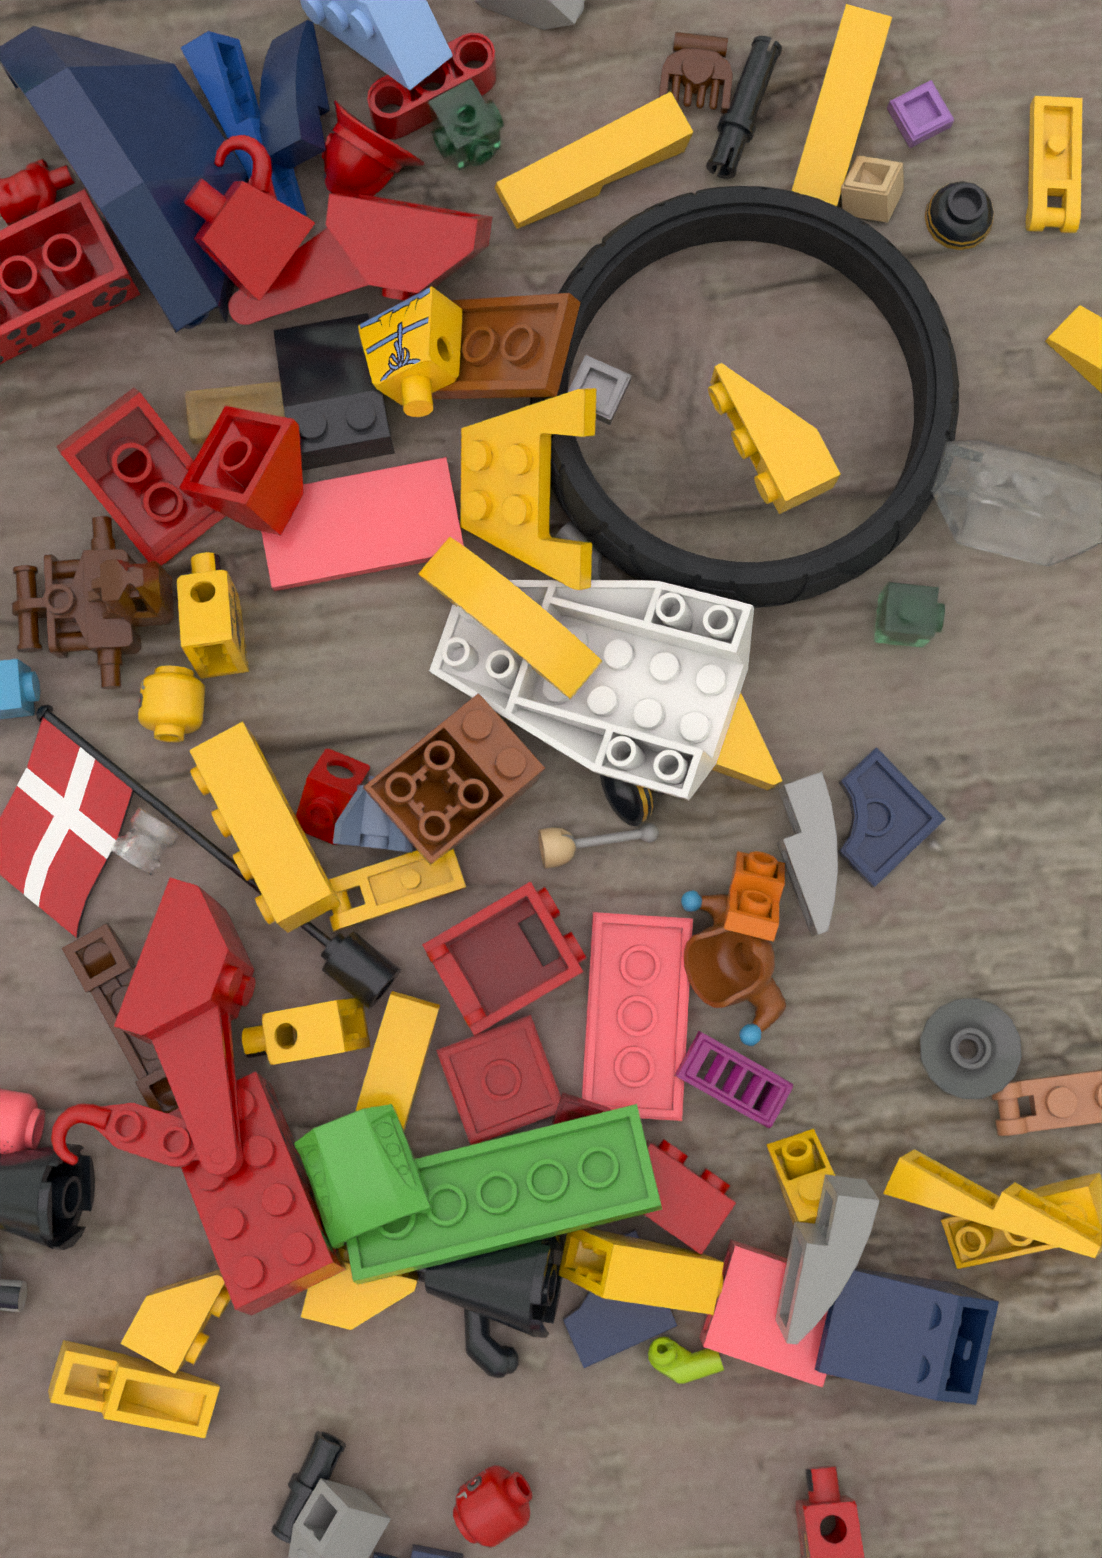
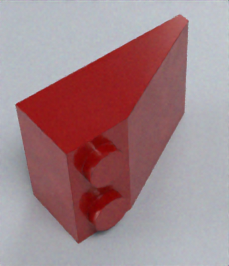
[56,387,226,566]

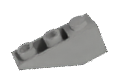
[288,1478,391,1558]

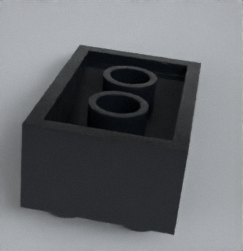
[273,313,395,471]

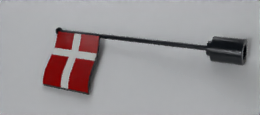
[0,705,401,1009]

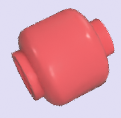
[0,1089,45,1154]

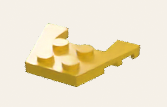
[460,388,596,590]

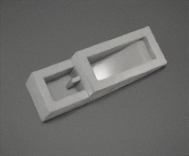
[777,772,838,936]
[775,1175,880,1345]

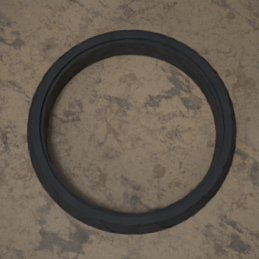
[530,186,959,608]

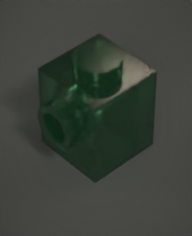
[874,582,945,647]

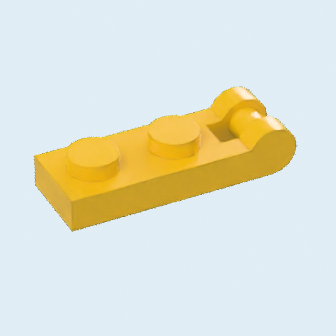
[1025,96,1083,233]
[329,848,467,932]

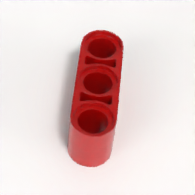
[367,32,496,140]

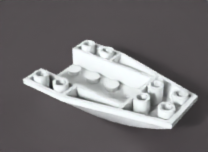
[429,580,754,801]

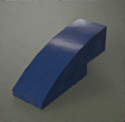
[259,19,330,169]

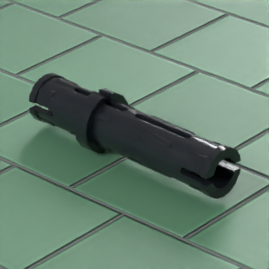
[706,36,782,179]

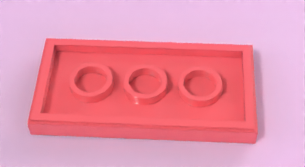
[261,457,464,591]
[582,912,693,1121]

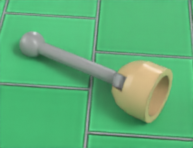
[538,823,659,869]

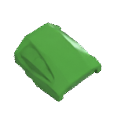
[294,1104,432,1249]

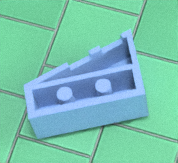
[300,0,453,90]

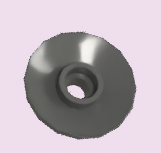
[919,998,1022,1099]

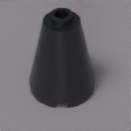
[0,1144,95,1250]
[418,1235,564,1338]

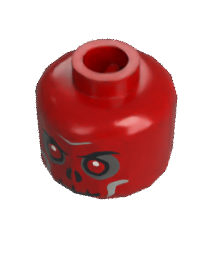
[453,1465,532,1548]

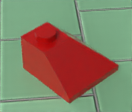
[179,406,304,536]

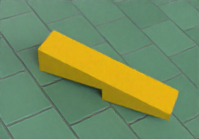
[494,92,693,229]
[883,1149,1102,1258]

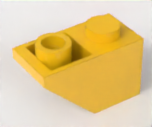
[766,1128,835,1225]
[301,1245,419,1330]
[120,1269,231,1374]

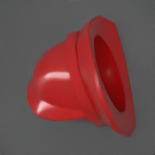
[321,100,425,196]

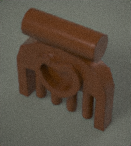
[659,32,733,114]

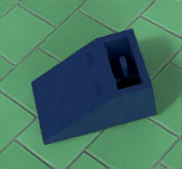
[814,1268,999,1405]

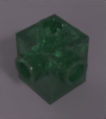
[429,79,504,171]

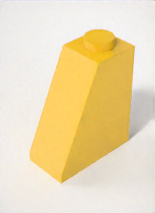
[559,1228,724,1315]

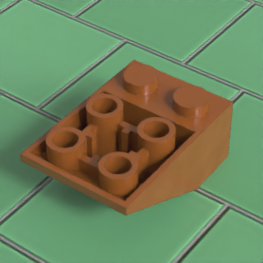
[363,693,545,865]

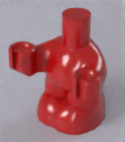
[0,159,76,226]

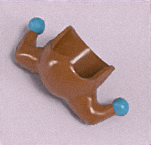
[681,891,786,1046]

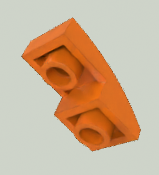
[724,851,785,942]

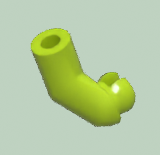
[648,1336,724,1384]

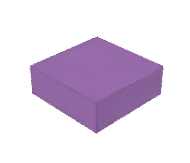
[887,80,954,148]

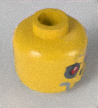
[138,665,205,742]

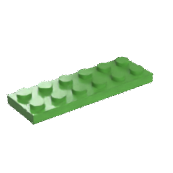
[346,1104,663,1285]

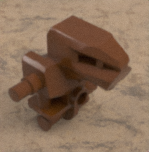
[12,516,174,689]

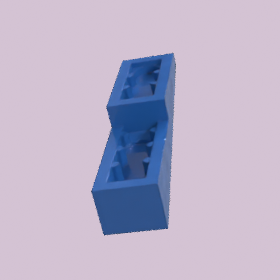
[180,31,307,216]

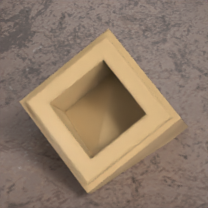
[841,155,904,223]

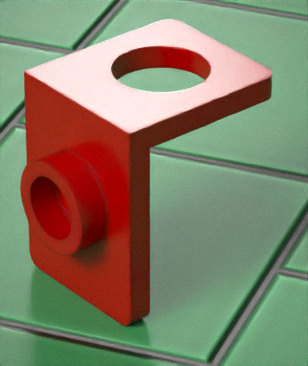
[296,749,370,845]

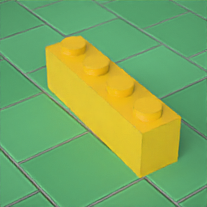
[189,721,341,933]

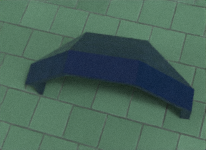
[0,26,249,333]

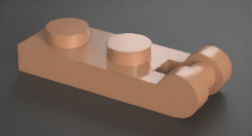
[992,1069,1102,1136]

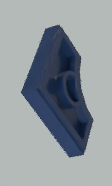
[838,747,946,888]
[563,1228,678,1368]

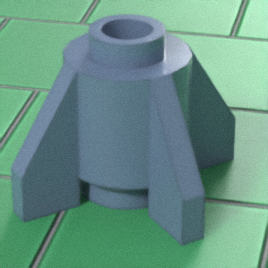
[333,776,417,853]

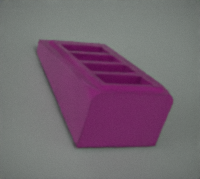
[675,1031,793,1129]

